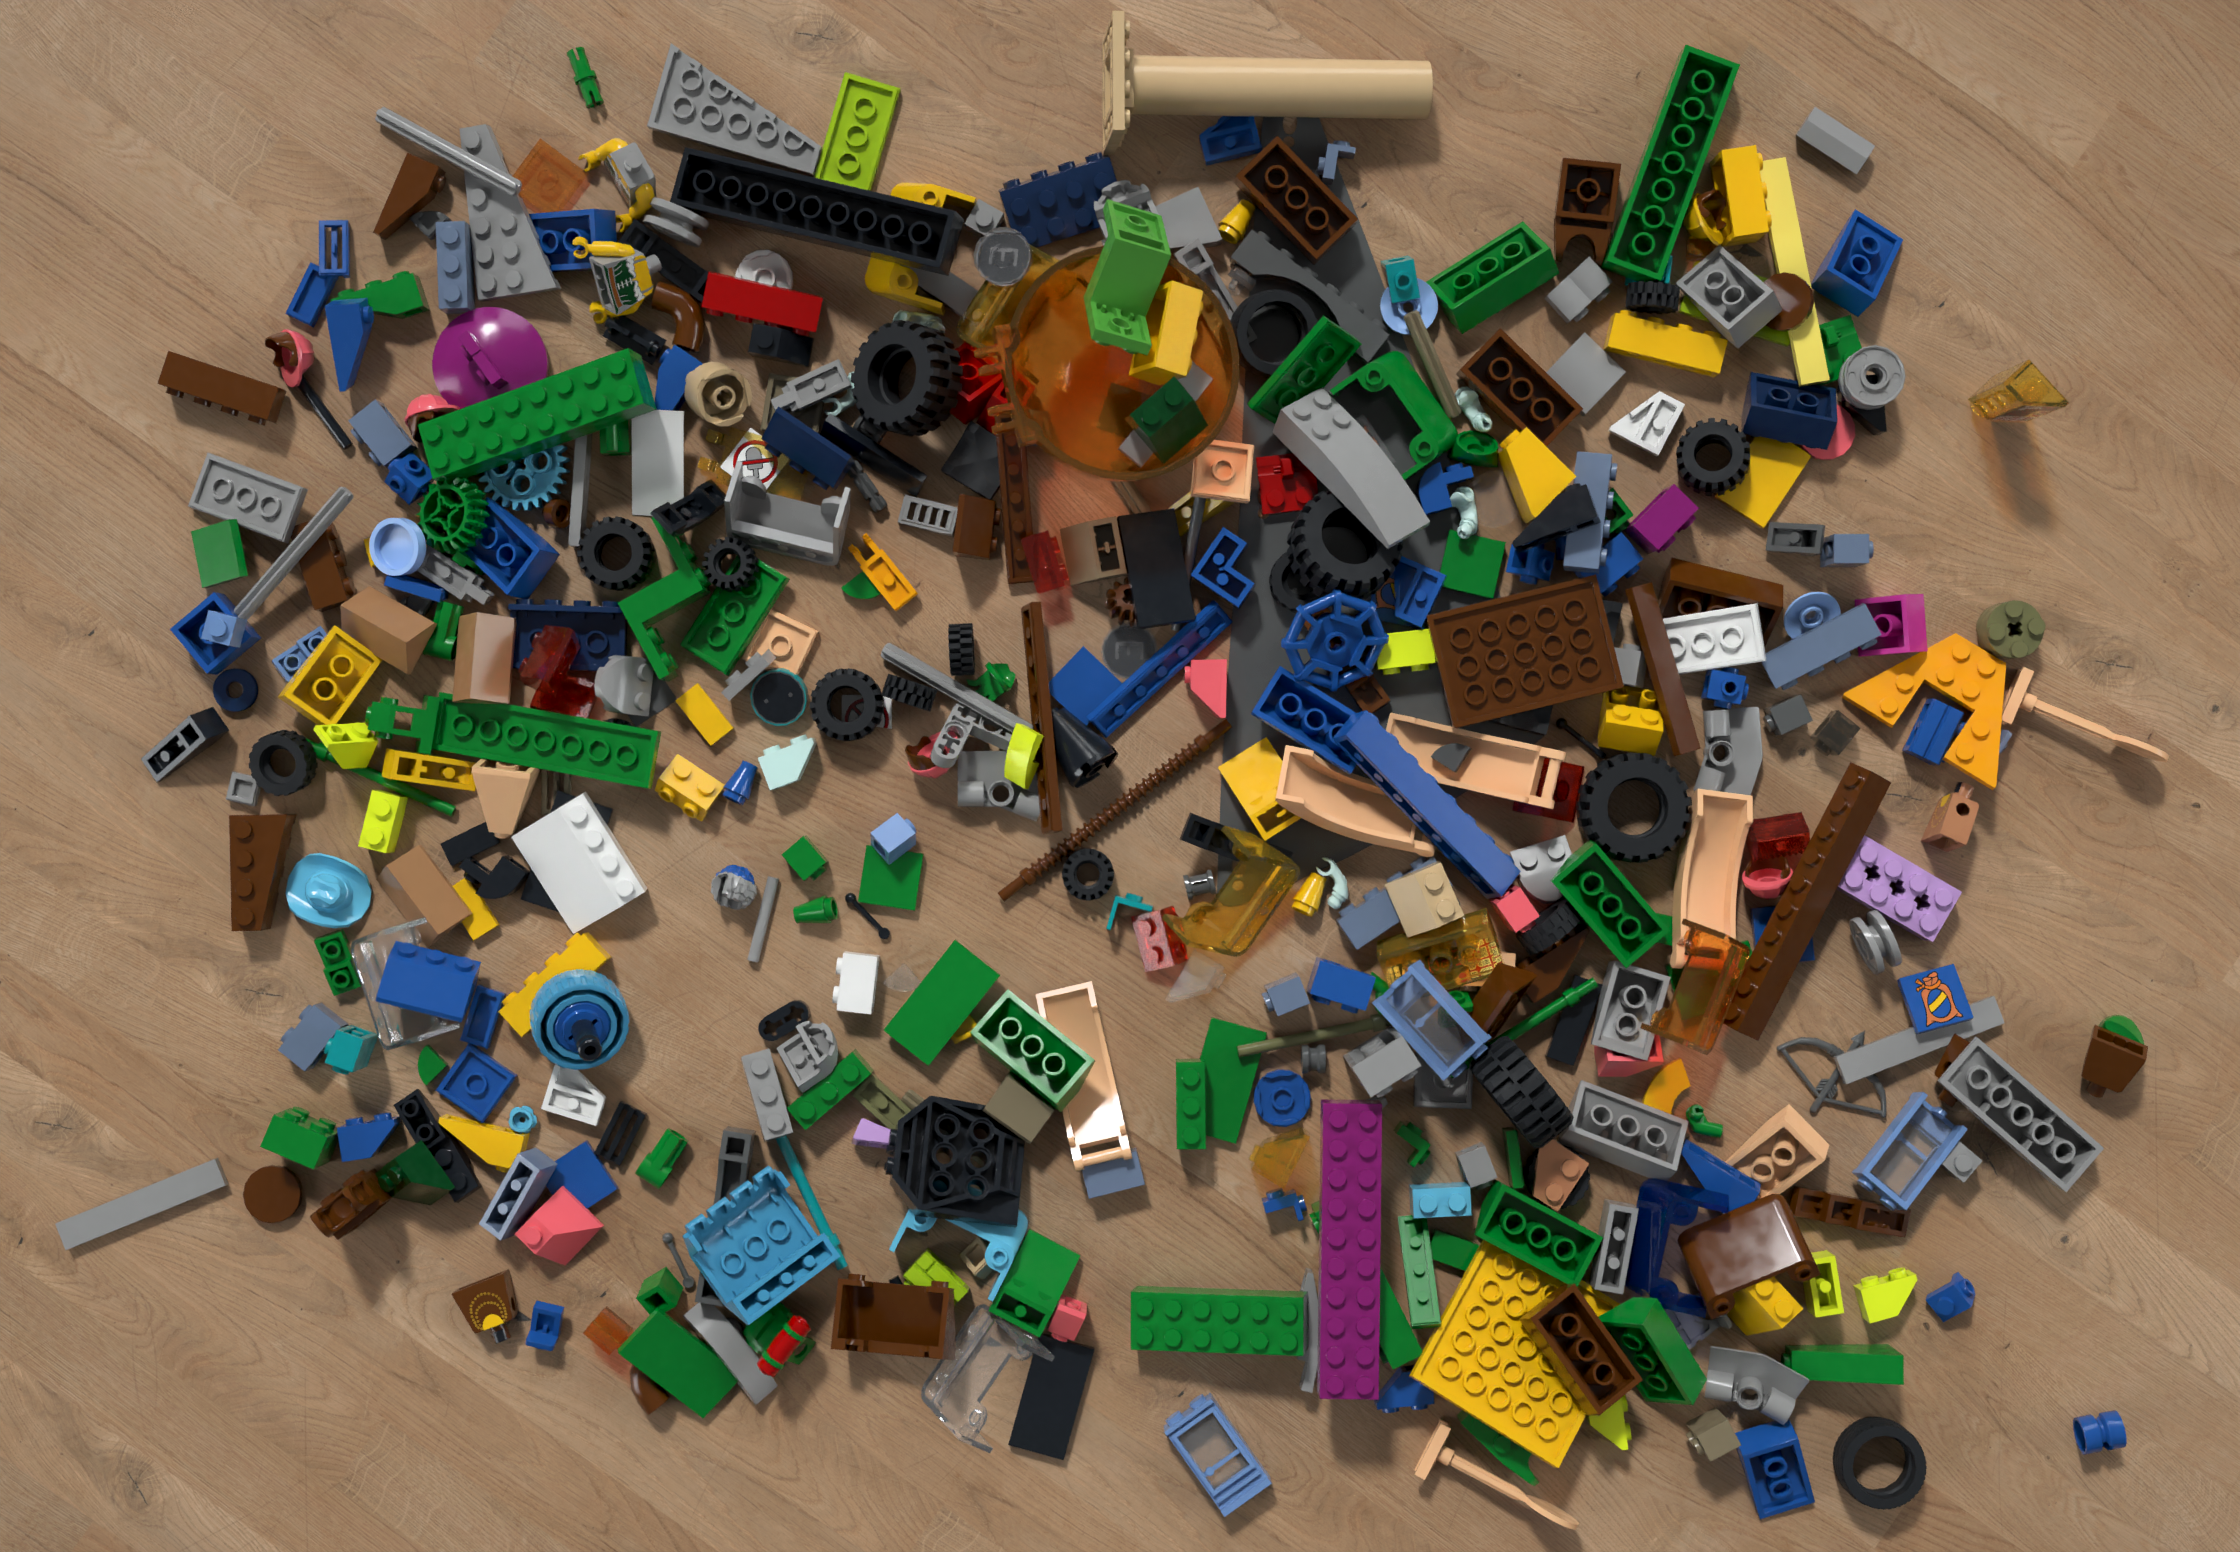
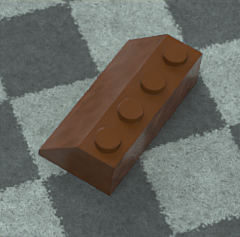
[1657,557,1783,647]

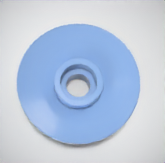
[1380,278,1438,335]
[1783,592,1841,639]

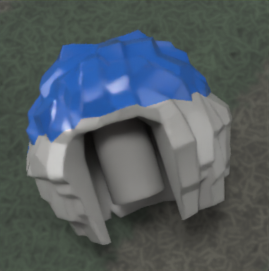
[711,865,757,910]

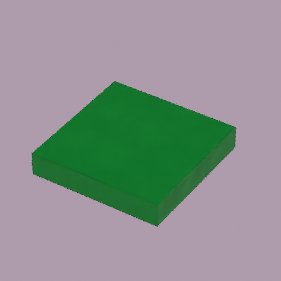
[191,519,248,588]
[1439,530,1506,599]
[858,845,924,911]

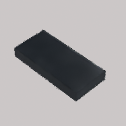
[441,822,501,866]

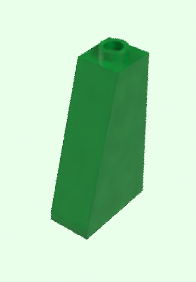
[1781,1344,1904,1385]

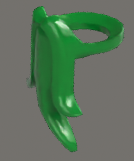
[966,662,1016,702]

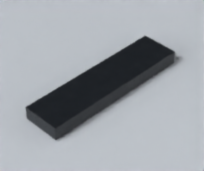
[820,414,927,497]

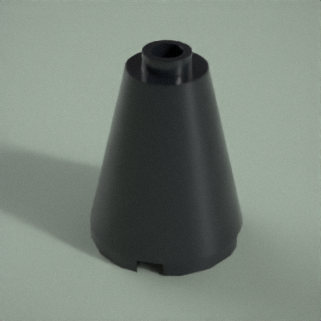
[1051,707,1118,788]

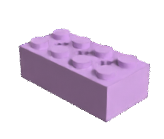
[1837,835,1962,942]

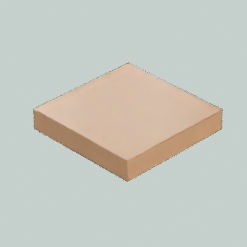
[1191,437,1254,504]
[742,609,819,675]

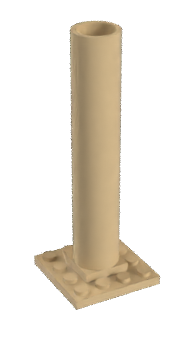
[1102,11,1433,155]

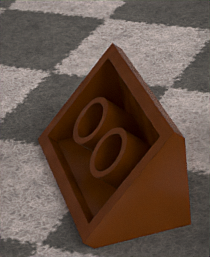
[1456,962,1537,1046]

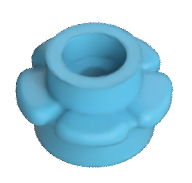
[508,1106,537,1134]

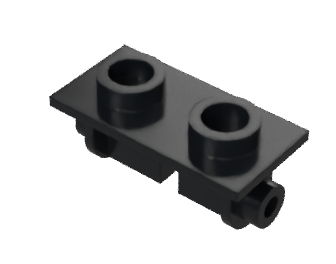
[603,315,667,365]

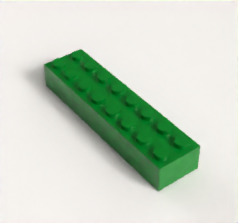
[1601,45,1740,283]
[418,348,657,483]

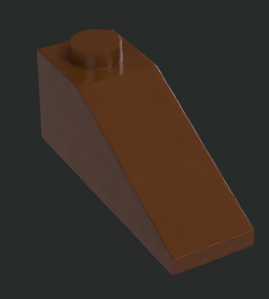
[373,153,446,240]

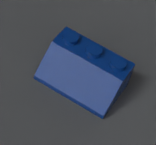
[376,941,481,1023]

